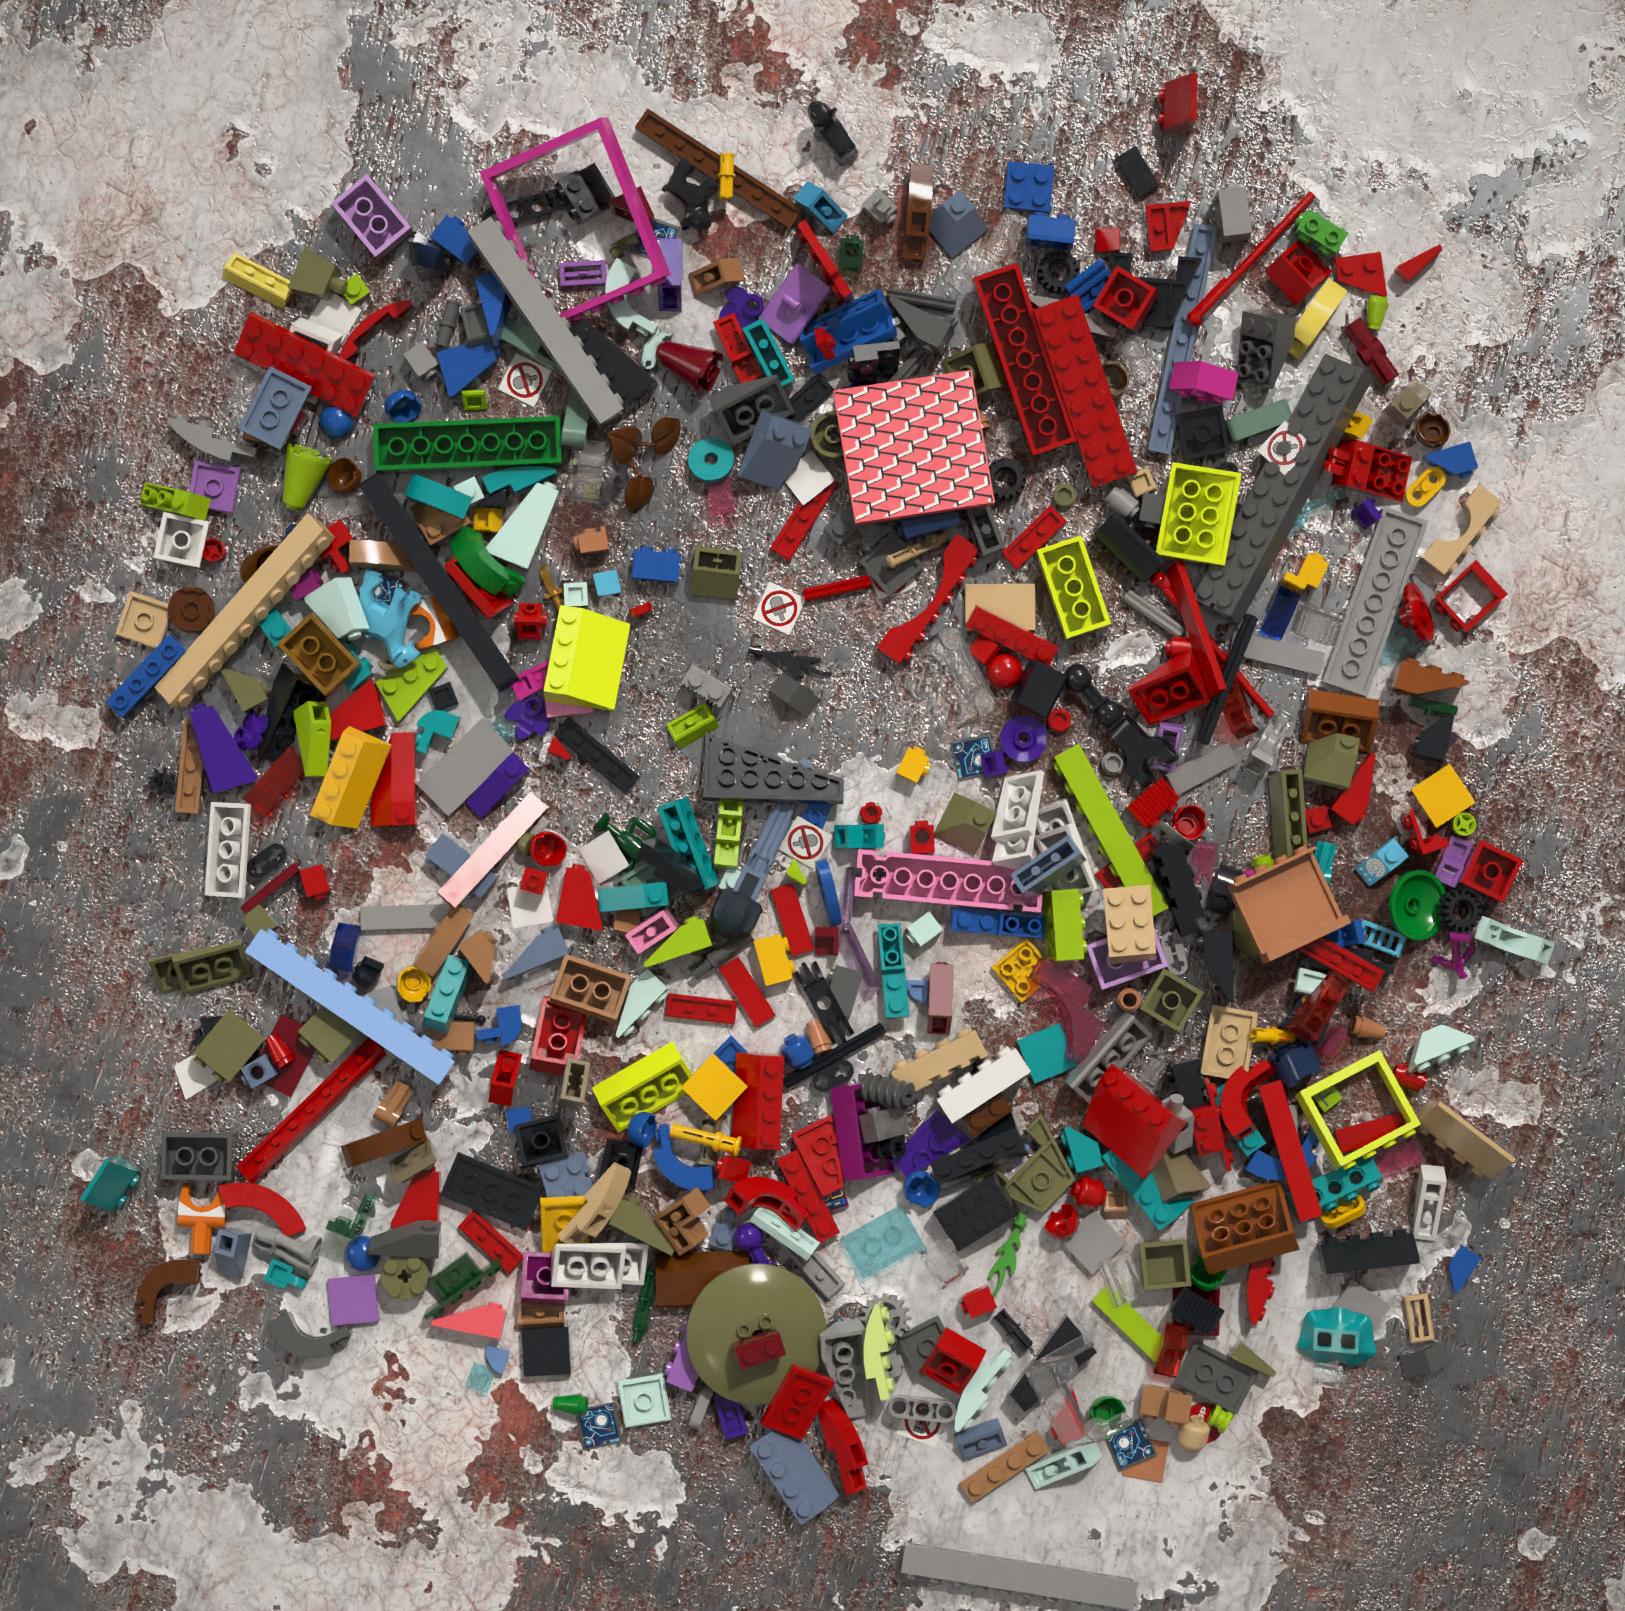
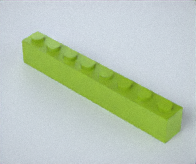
[1053,744,1169,916]

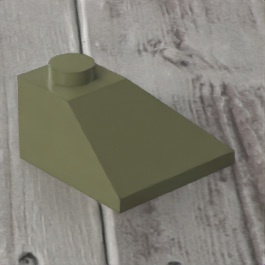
[1303,733,1360,790]
[934,792,997,854]
[1228,909,1259,961]

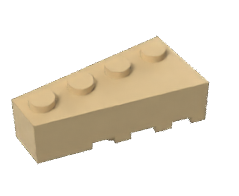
[891,1028,988,1091]

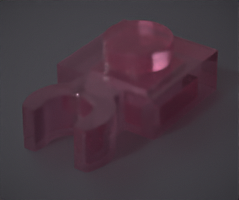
[1192,842,1218,883]

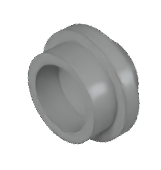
[1101,752,1125,775]

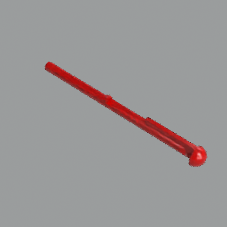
[1187,191,1316,327]
[1150,572,1275,719]

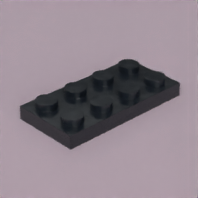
[440,1151,545,1231]

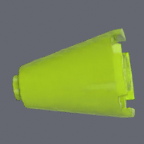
[282,444,333,511]

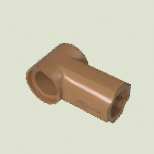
[373,1079,415,1128]

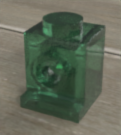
[839,235,864,271]

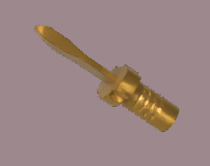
[540,564,564,614]

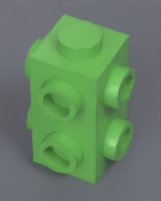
[1294,209,1349,257]

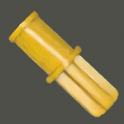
[717,152,736,200]
[1250,1026,1296,1045]

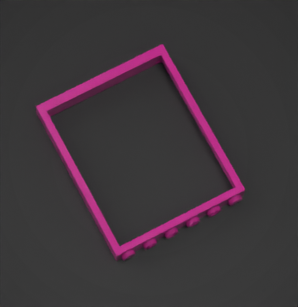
[480,117,671,322]

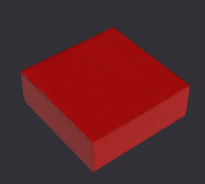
[968,635,1001,666]

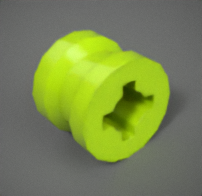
[1450,813,1476,836]
[1206,1404,1233,1434]

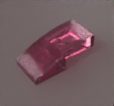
[707,476,736,516]

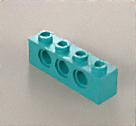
[657,796,719,895]
[1285,1156,1383,1223]

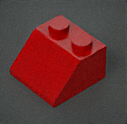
[1264,240,1332,305]
[919,1327,987,1395]

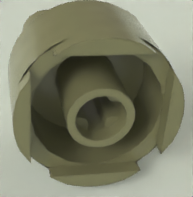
[810,411,844,460]
[381,1256,431,1300]

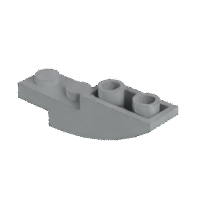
[167,416,260,463]

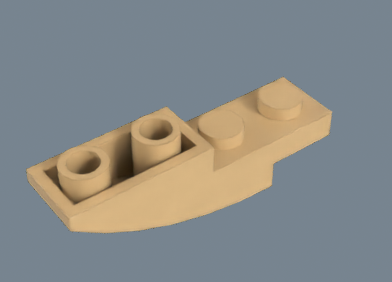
[558,1162,631,1244]

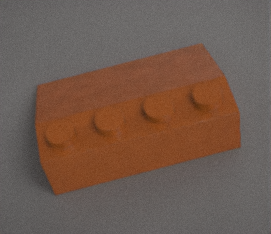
[1190,1180,1300,1274]

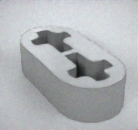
[1160,932,1188,975]
[688,1385,714,1430]

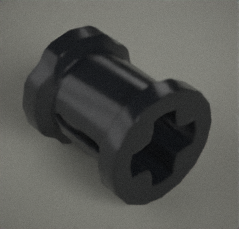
[875,1137,906,1159]

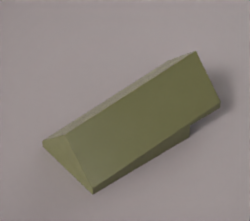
[148,941,252,995]

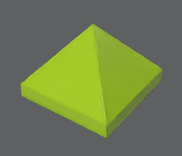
[462,389,487,410]

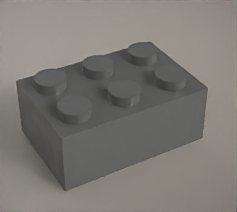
[161,1131,236,1180]

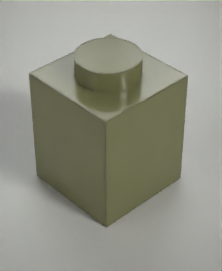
[241,904,279,936]

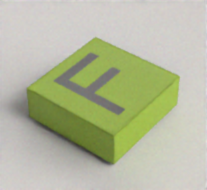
[1313,1086,1343,1112]

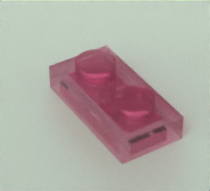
[1373,1138,1424,1175]

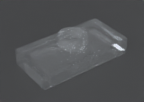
[984,208,1027,260]

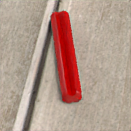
[803,575,871,601]

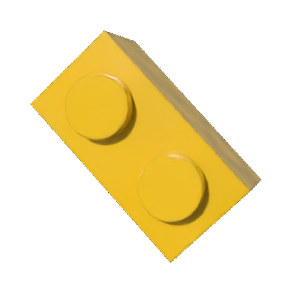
[754,934,796,986]

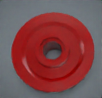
[1399,583,1434,642]

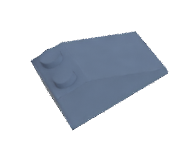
[737,410,812,490]

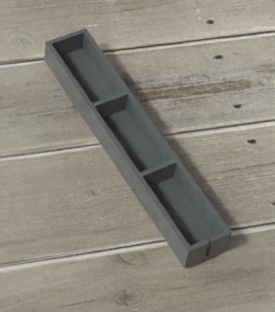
[1195,354,1373,624]

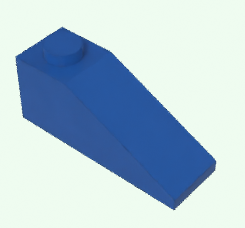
[475,272,511,347]

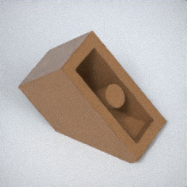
[689,258,745,296]

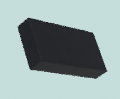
[1115,146,1159,198]

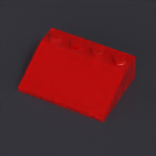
[1082,1063,1187,1179]

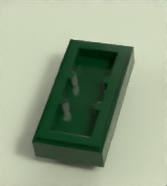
[1407,697,1458,717]

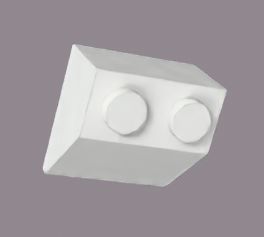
[153,512,210,568]

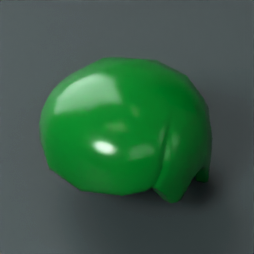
[1190,1255,1227,1292]
[1089,1396,1126,1431]

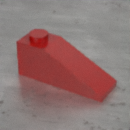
[1328,752,1376,826]

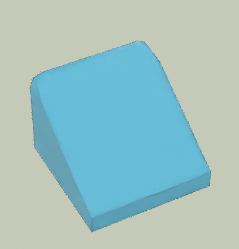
[593,570,622,598]

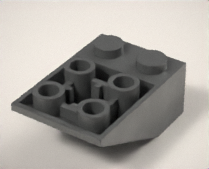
[1237,309,1296,389]

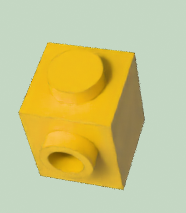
[896,746,931,784]

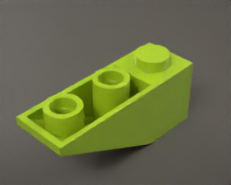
[139,482,211,521]
[293,701,331,777]

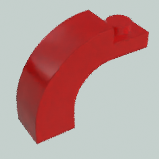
[1221,1059,1275,1142]
[724,1177,810,1232]

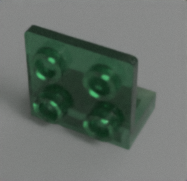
[325,1191,376,1239]

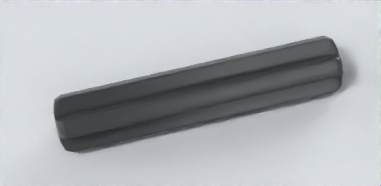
[888,288,956,312]

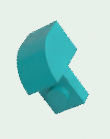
[415,710,461,754]
[834,824,885,849]

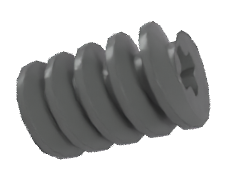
[862,1072,915,1111]

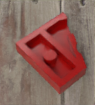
[1145,201,1191,253]

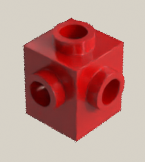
[514,603,547,640]

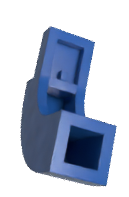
[653,1123,715,1191]
[1244,1126,1320,1180]

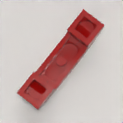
[339,300,414,362]

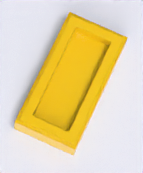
[1278,571,1308,593]

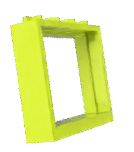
[1295,1050,1421,1170]

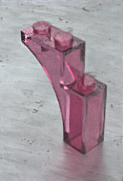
[1028,957,1103,1062]

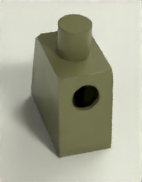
[287,247,348,300]

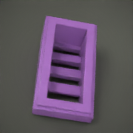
[1151,721,1183,772]

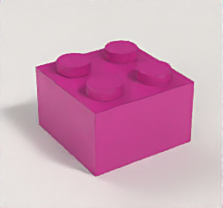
[1169,361,1239,404]

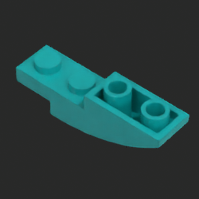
[877,923,910,1020]

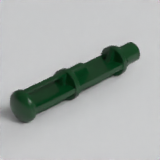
[632,1270,656,1342]

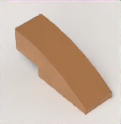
[349,540,417,571]
[413,904,474,977]

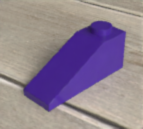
[465,752,531,819]

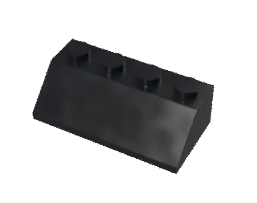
[1317,1228,1420,1274]

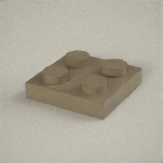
[389,1138,437,1185]

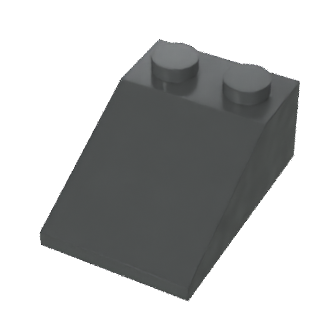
[708,375,794,446]

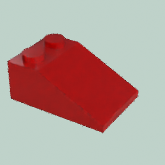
[1158,73,1197,134]
[1127,651,1212,726]
[529,995,587,1076]

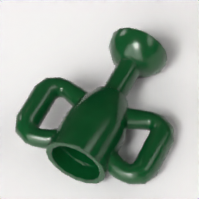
[592,812,656,872]

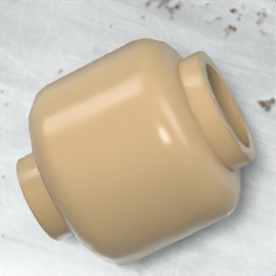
[1177,1415,1210,1452]

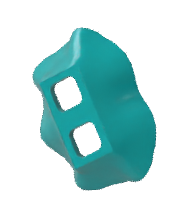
[1297,1307,1376,1366]

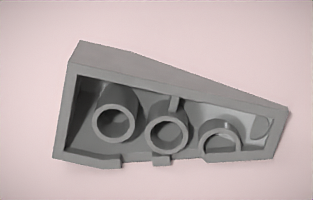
[819,1318,871,1418]

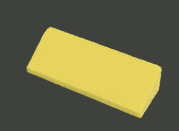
[222,252,293,309]

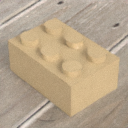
[1103,885,1157,964]

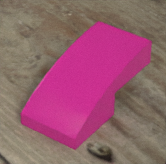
[511,659,550,701]

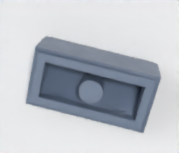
[954,1418,1007,1461]

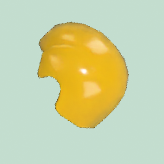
[396,966,431,1002]

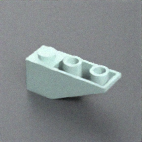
[616,968,668,1038]

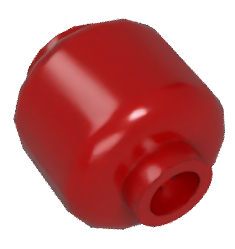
[1070,1176,1107,1210]

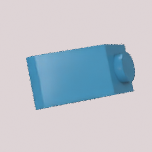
[793,181,848,234]

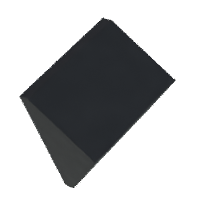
[1009,659,1068,718]
[514,1114,569,1169]
[598,1137,643,1190]

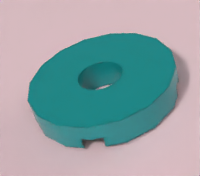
[688,437,735,483]

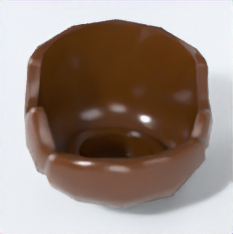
[1415,412,1451,448]
[326,457,362,495]

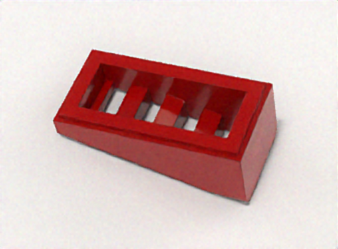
[1394,245,1442,284]

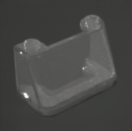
[915,628,996,730]

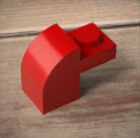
[320,519,355,575]

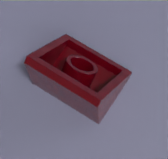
[609,186,657,230]

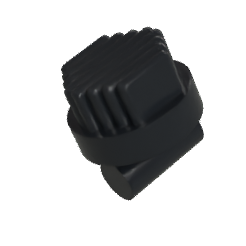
[352,956,384,989]

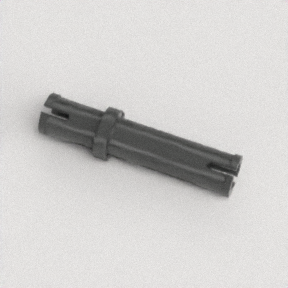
[689,934,754,980]

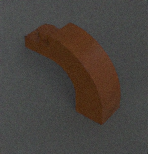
[340,1118,428,1168]
[136,1258,203,1325]

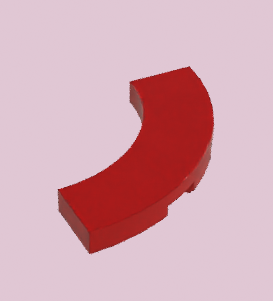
[216,1183,307,1236]

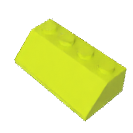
[592,1041,692,1133]

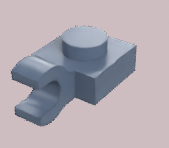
[710,1207,737,1251]

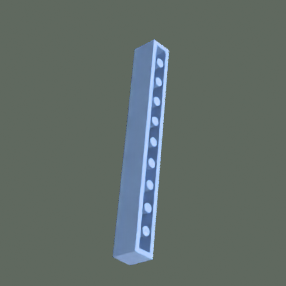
[245,928,456,1085]

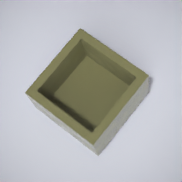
[1138,1237,1191,1290]

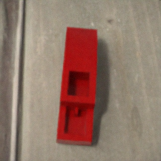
[1245,1257,1275,1325]
[818,1398,869,1495]

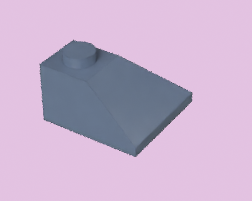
[929,190,988,259]

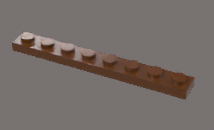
[635,108,803,230]

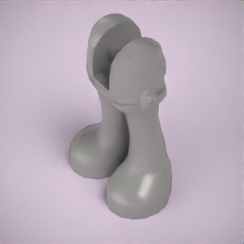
[254,1225,322,1275]

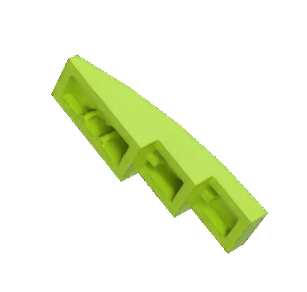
[714,801,744,869]

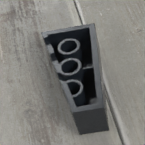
[1165,1058,1209,1156]

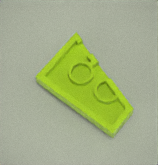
[375,647,448,722]

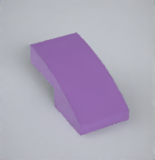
[1434,833,1473,888]

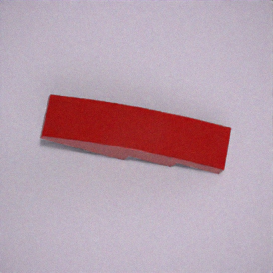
[713,313,763,383]

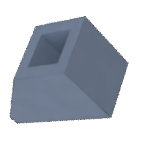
[213,1227,252,1279]

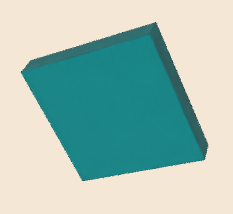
[1017,1023,1078,1084]

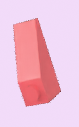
[431,1302,507,1339]

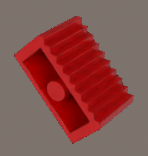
[1125,777,1180,829]

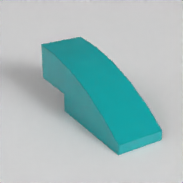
[482,466,558,496]

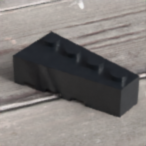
[569,318,658,408]
[1148,839,1210,937]
[1009,1313,1097,1412]

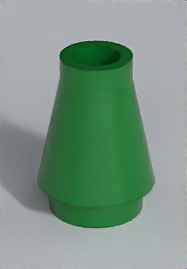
[553,1393,588,1417]

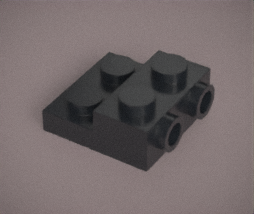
[554,163,615,226]
[847,341,900,387]
[1175,406,1230,464]

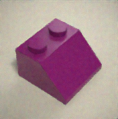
[520,1252,569,1306]

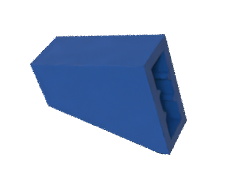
[436,341,501,400]

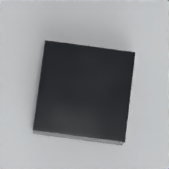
[428,682,459,710]

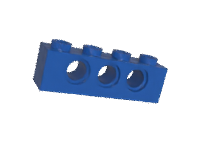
[105,634,187,719]

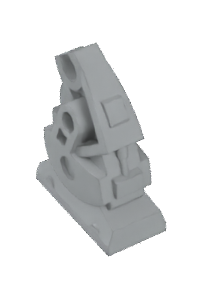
[1241,710,1291,777]

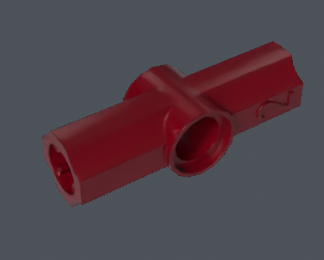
[1343,317,1399,386]

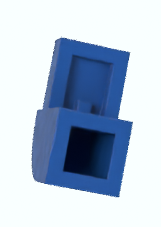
[1324,919,1366,947]
[476,1005,523,1046]

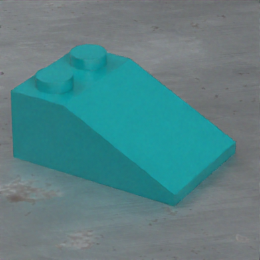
[80,1155,140,1211]

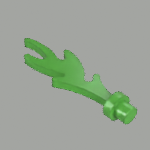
[988,1212,1028,1295]

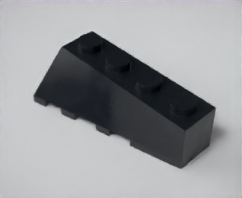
[930,1112,1029,1190]

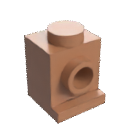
[574,526,609,555]

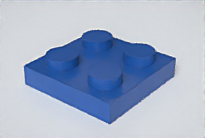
[1004,161,1054,213]

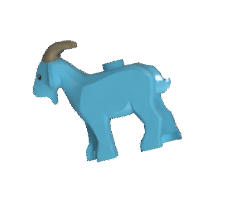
[359,568,424,672]

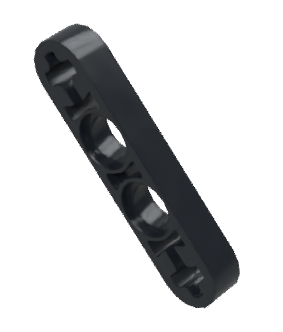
[483,189,567,224]

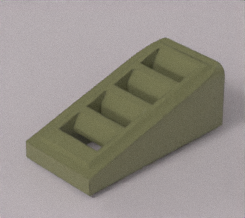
[1227,1341,1276,1377]

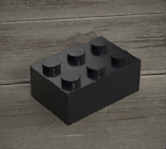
[933,1172,1020,1252]

